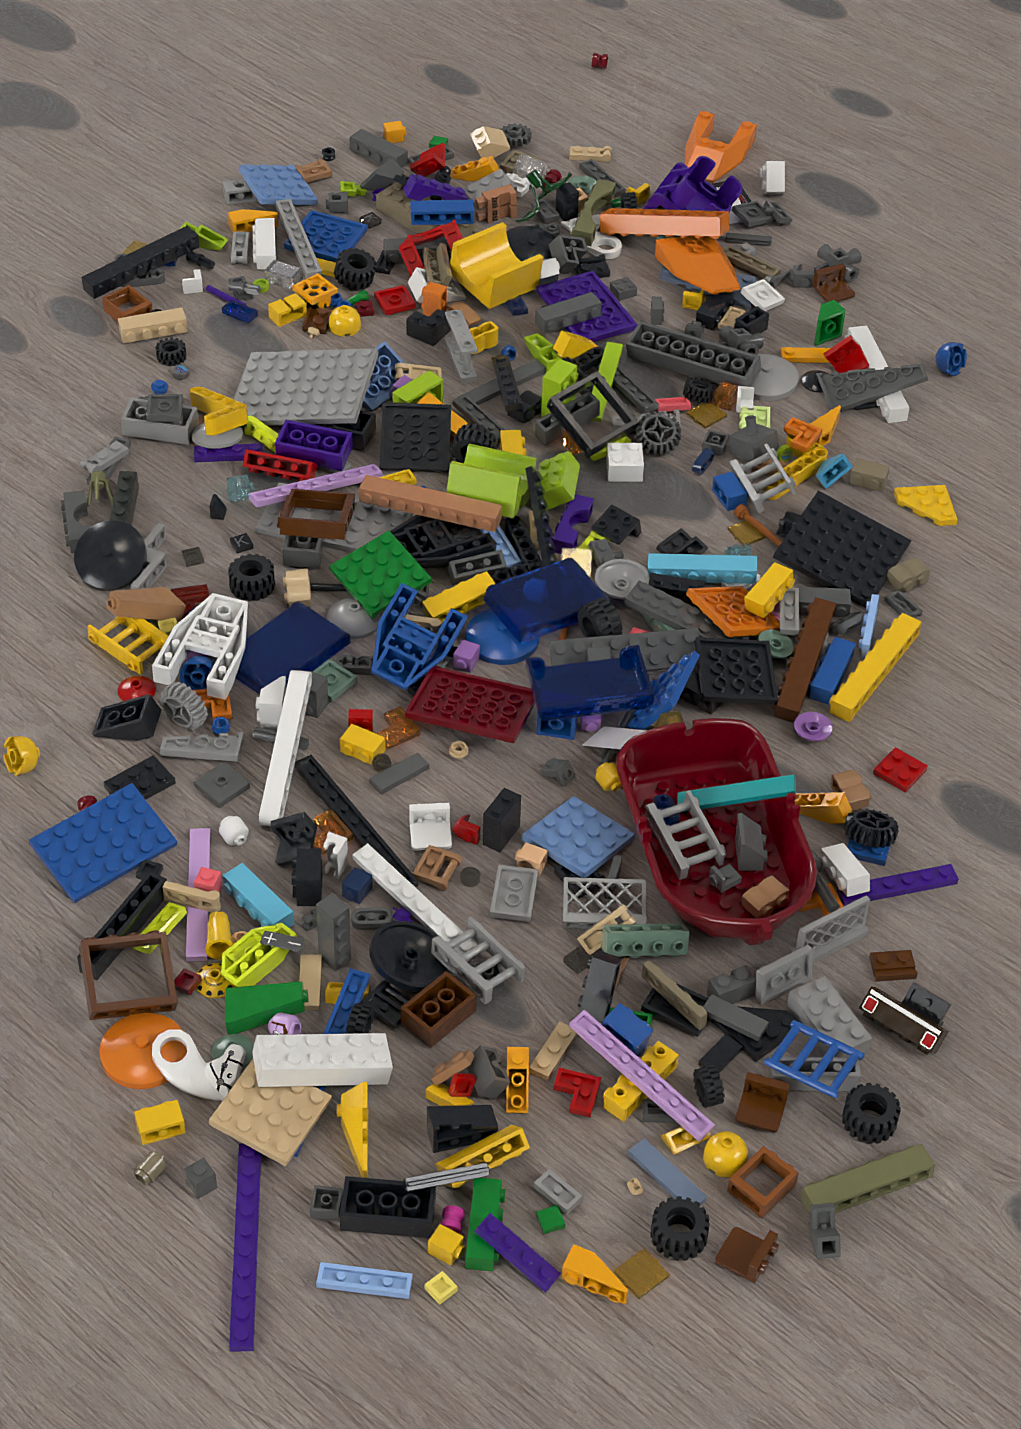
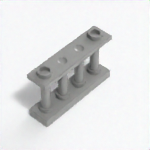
[445,310,478,384]
[730,443,796,513]
[645,790,726,880]
[431,917,525,1004]

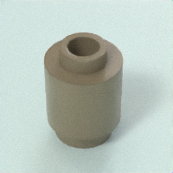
[133,1151,167,1186]

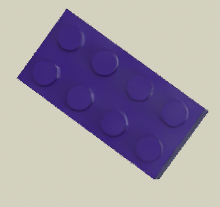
[275,419,353,471]

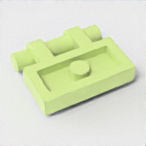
[739,406,770,429]

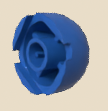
[935,342,967,376]
[179,655,215,690]

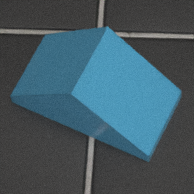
[816,453,853,489]

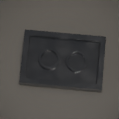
[104,755,176,800]
[641,983,710,1037]

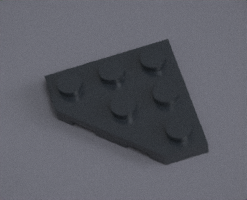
[711,1006,801,1062]

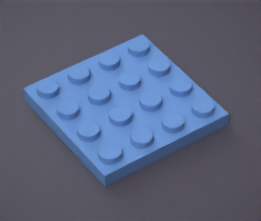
[238,164,318,205]
[522,796,635,878]

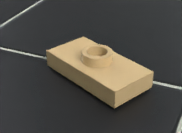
[718,306,745,329]

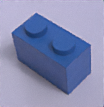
[712,472,749,511]

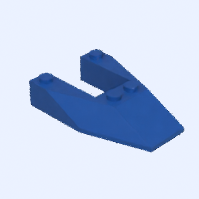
[371,583,468,690]

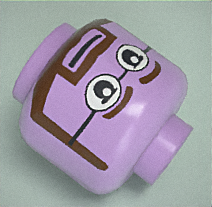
[268,1012,301,1035]

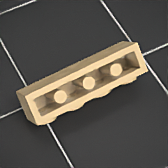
[118,307,188,343]

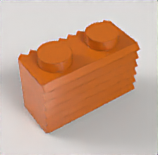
[421,281,447,316]

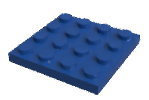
[284,210,368,262]
[627,651,700,730]

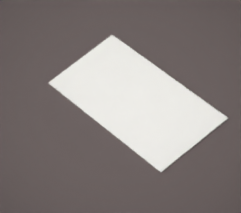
[582,726,647,749]

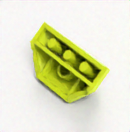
[221,923,297,987]

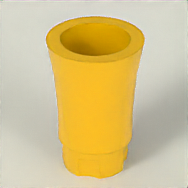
[205,911,233,959]

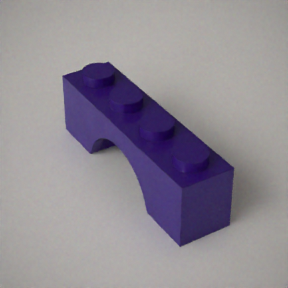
[403,174,468,201]
[551,494,594,556]

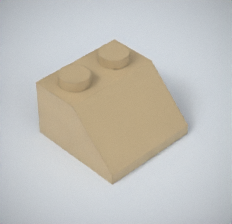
[470,126,511,158]

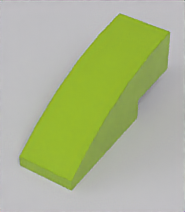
[180,221,229,250]
[524,333,562,372]

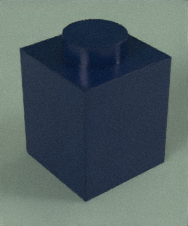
[342,867,373,904]

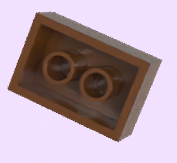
[401,971,477,1048]

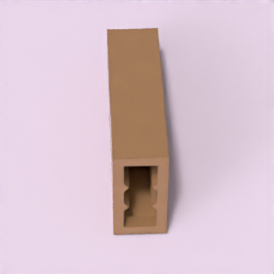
[106,587,186,621]

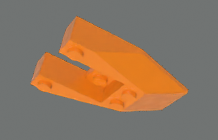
[685,111,757,183]

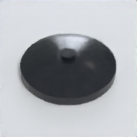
[506,226,555,261]
[74,520,147,591]
[369,921,450,992]

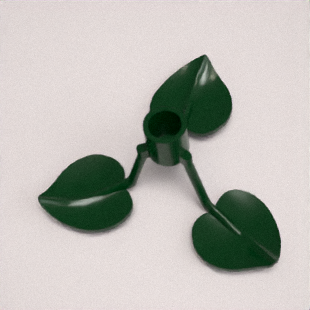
[516,169,572,222]

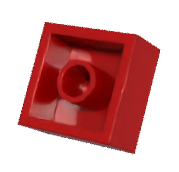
[348,709,373,732]

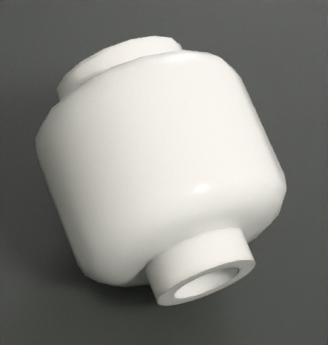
[219,816,249,846]

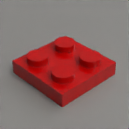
[374,285,416,315]
[873,747,928,793]

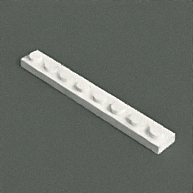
[352,843,477,962]

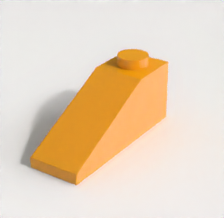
[227,209,279,233]

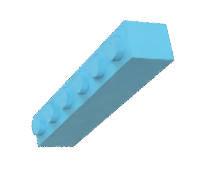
[648,553,757,584]

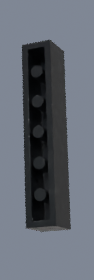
[77,871,167,980]

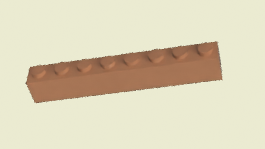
[359,475,502,532]

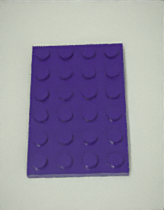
[536,271,638,342]

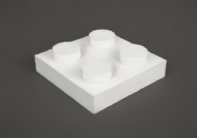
[740,279,785,311]

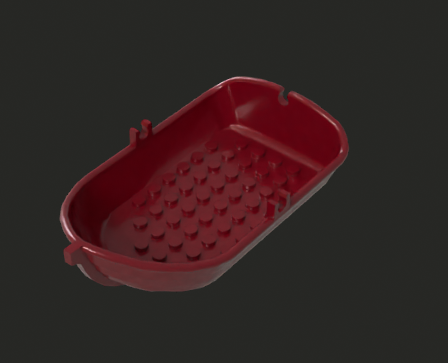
[616,718,817,946]

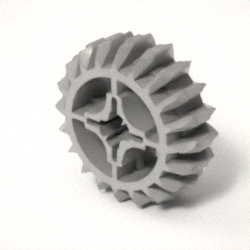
[159,682,208,730]

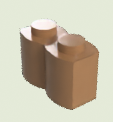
[830,769,871,810]
[741,876,789,918]

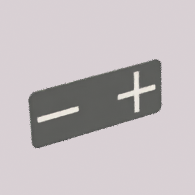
[260,931,304,952]

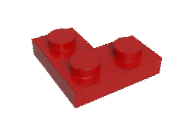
[553,1068,601,1118]

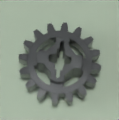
[500,123,532,147]

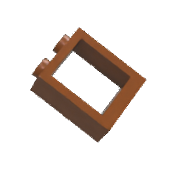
[102,285,153,322]
[727,1146,798,1218]

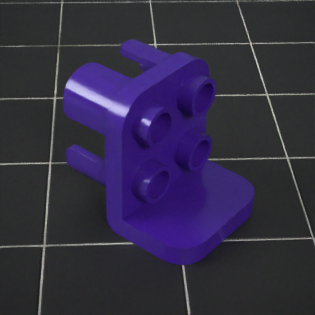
[643,156,743,213]

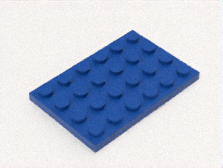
[29,783,177,903]

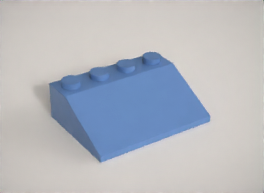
[362,341,408,412]

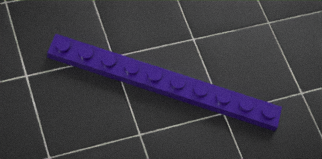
[229,1143,262,1352]

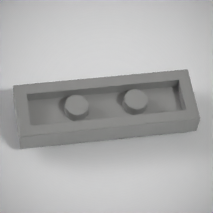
[780,588,799,635]

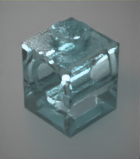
[227,475,254,502]

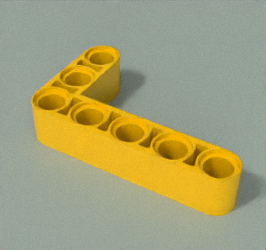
[189,387,248,436]
[764,433,828,500]

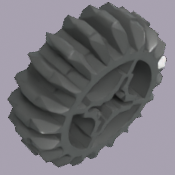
[635,411,681,456]

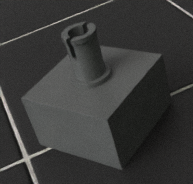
[729,415,779,461]

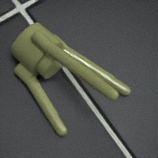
[87,471,114,507]

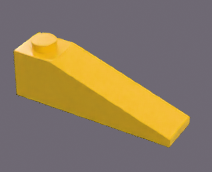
[337,1082,368,1178]

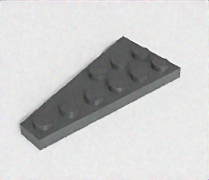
[816,364,928,412]

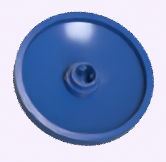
[466,607,540,665]

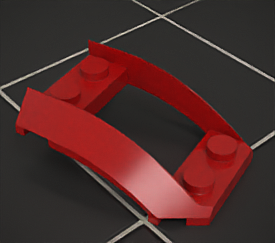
[399,220,463,277]

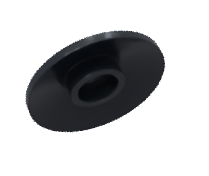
[801,370,829,393]

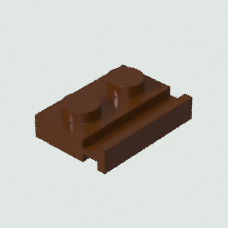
[302,307,333,334]
[869,950,918,982]

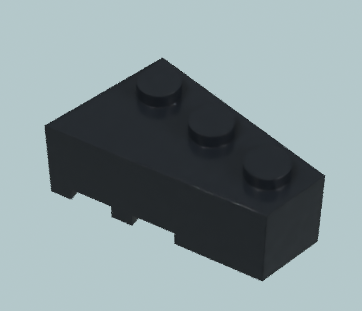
[427,1105,498,1153]

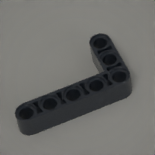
[493,515,544,593]

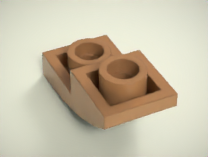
[446,301,482,328]

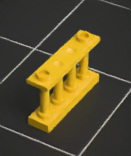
[87,616,169,675]

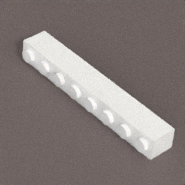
[845,325,909,423]

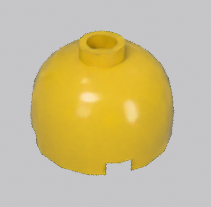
[329,305,361,337]
[4,736,40,776]
[703,1131,748,1178]

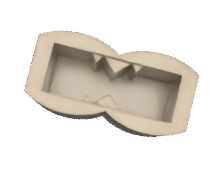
[283,568,312,609]

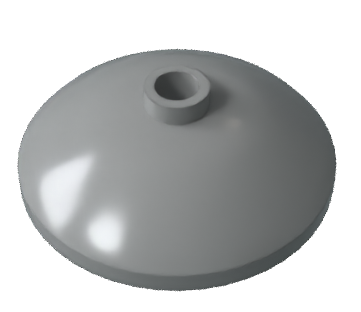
[191,422,243,448]
[595,559,649,600]
[327,597,382,639]

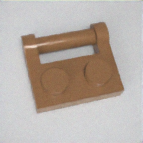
[295,159,332,183]
[413,845,462,891]

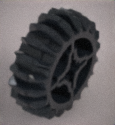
[844,808,899,848]

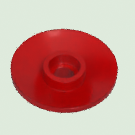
[118,676,156,701]

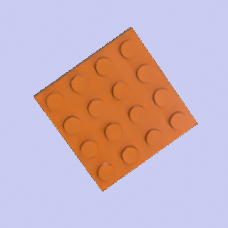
[686,586,780,637]

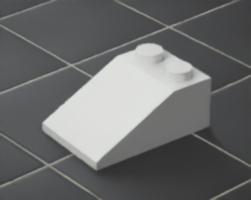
[408,267,466,304]

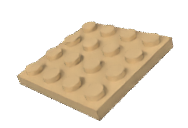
[209,1059,332,1166]

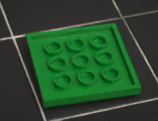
[329,530,432,618]

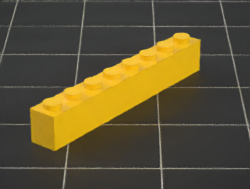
[829,613,922,723]

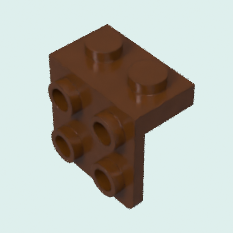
[813,263,855,302]
[735,1072,790,1133]
[715,1227,779,1283]

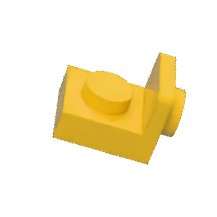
[627,183,650,206]
[682,289,707,310]

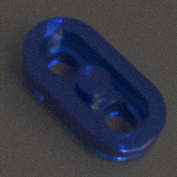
[653,794,680,826]

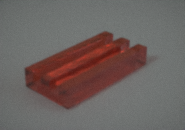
[170,584,209,604]

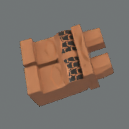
[475,184,517,223]

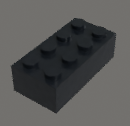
[339,1176,436,1238]

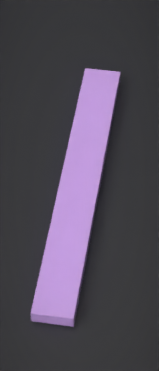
[249,464,383,507]
[186,828,211,961]
[569,1010,715,1142]

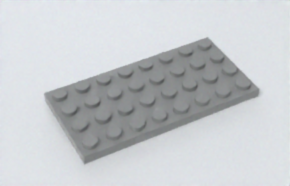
[256,482,413,552]

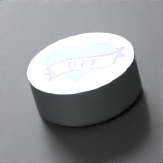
[172,364,190,379]

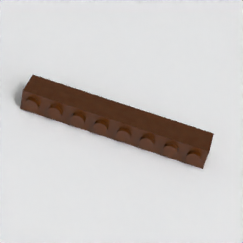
[773,597,836,723]

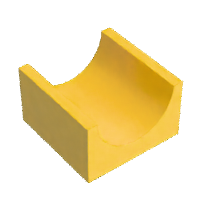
[450,222,544,309]

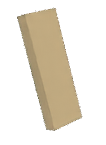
[299,955,322,1010]

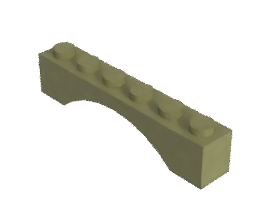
[571,179,616,246]

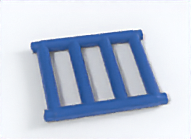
[764,1020,864,1099]

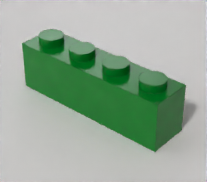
[465,1178,506,1272]

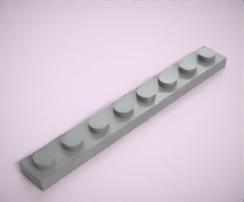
[276,199,322,279]

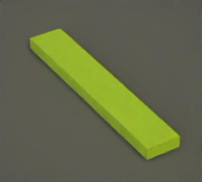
[592,342,623,422]

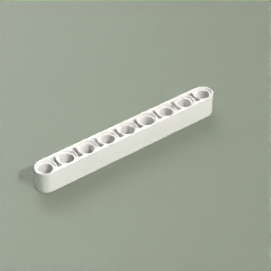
[259,670,312,826]

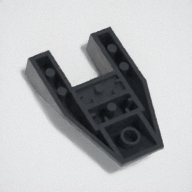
[390,515,496,568]

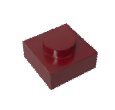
[356,301,374,317]
[174,969,202,995]

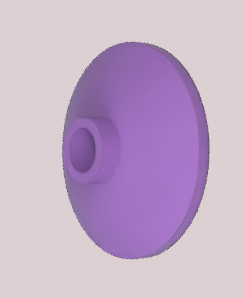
[794,712,833,742]

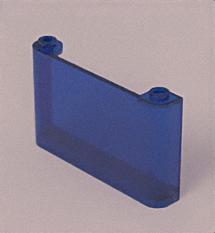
[484,558,612,644]
[235,601,351,695]
[526,645,654,721]

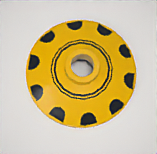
[196,963,235,998]

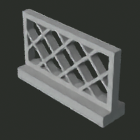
[563,877,647,929]
[790,895,870,963]

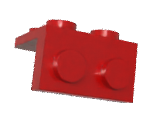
[410,143,445,177]
[823,335,869,373]

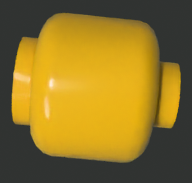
[595,762,622,792]

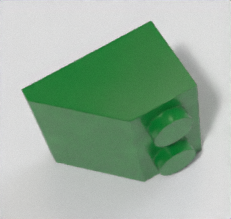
[814,300,846,346]

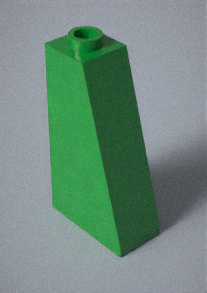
[225,981,309,1034]

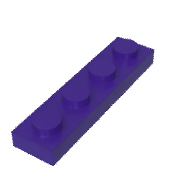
[194,443,264,462]
[474,1213,561,1293]

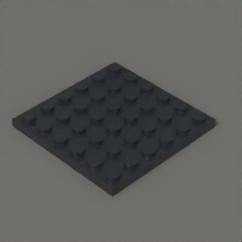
[773,490,912,608]

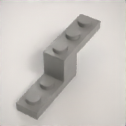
[131,523,167,589]

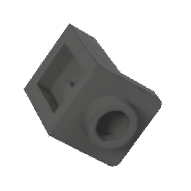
[709,864,742,893]

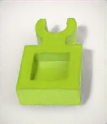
[339,181,367,197]

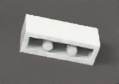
[819,843,870,897]

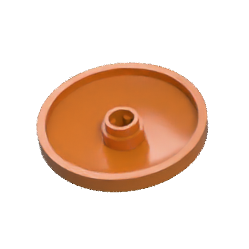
[99,1013,187,1089]

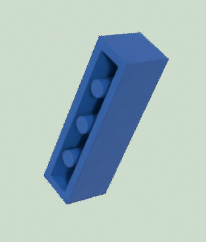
[410,200,474,225]
[808,637,856,705]

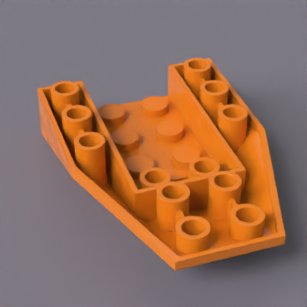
[655,235,740,295]

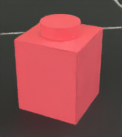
[194,867,222,893]

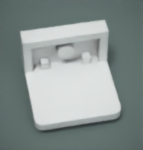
[409,803,452,851]

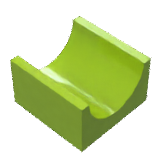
[446,444,537,518]

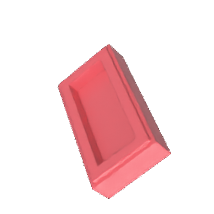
[655,397,691,412]

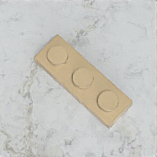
[529,1021,578,1081]

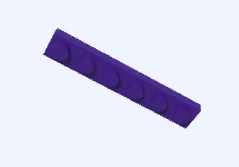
[837,864,959,906]

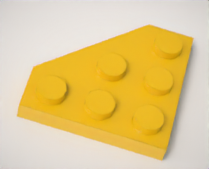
[894,485,958,526]

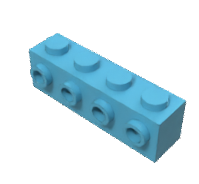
[222,863,294,928]

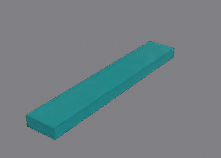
[677,774,796,813]

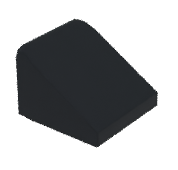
[209,494,227,520]

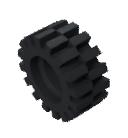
[620,192,638,209]
[156,337,186,366]
[683,377,715,404]
[345,1003,374,1034]
[693,1065,725,1108]

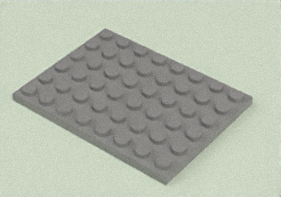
[234,348,379,426]

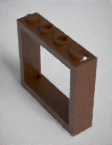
[277,488,355,540]
[79,930,178,1020]

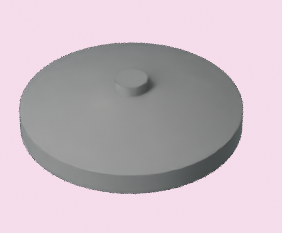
[751,354,799,401]

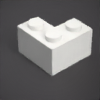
[760,161,785,195]

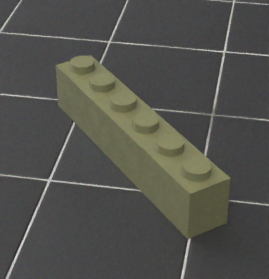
[801,1144,935,1215]

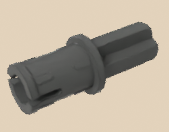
[228,280,261,295]

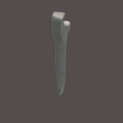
[764,263,802,289]

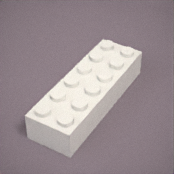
[252,1033,393,1087]

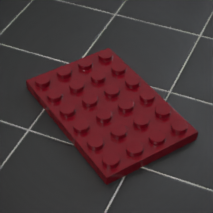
[405,666,540,743]

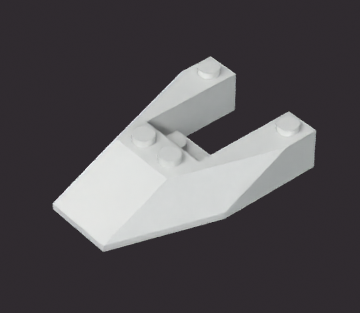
[152,593,248,700]

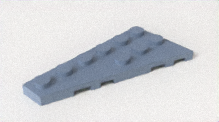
[660,265,756,310]

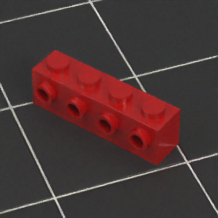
[243,449,317,481]

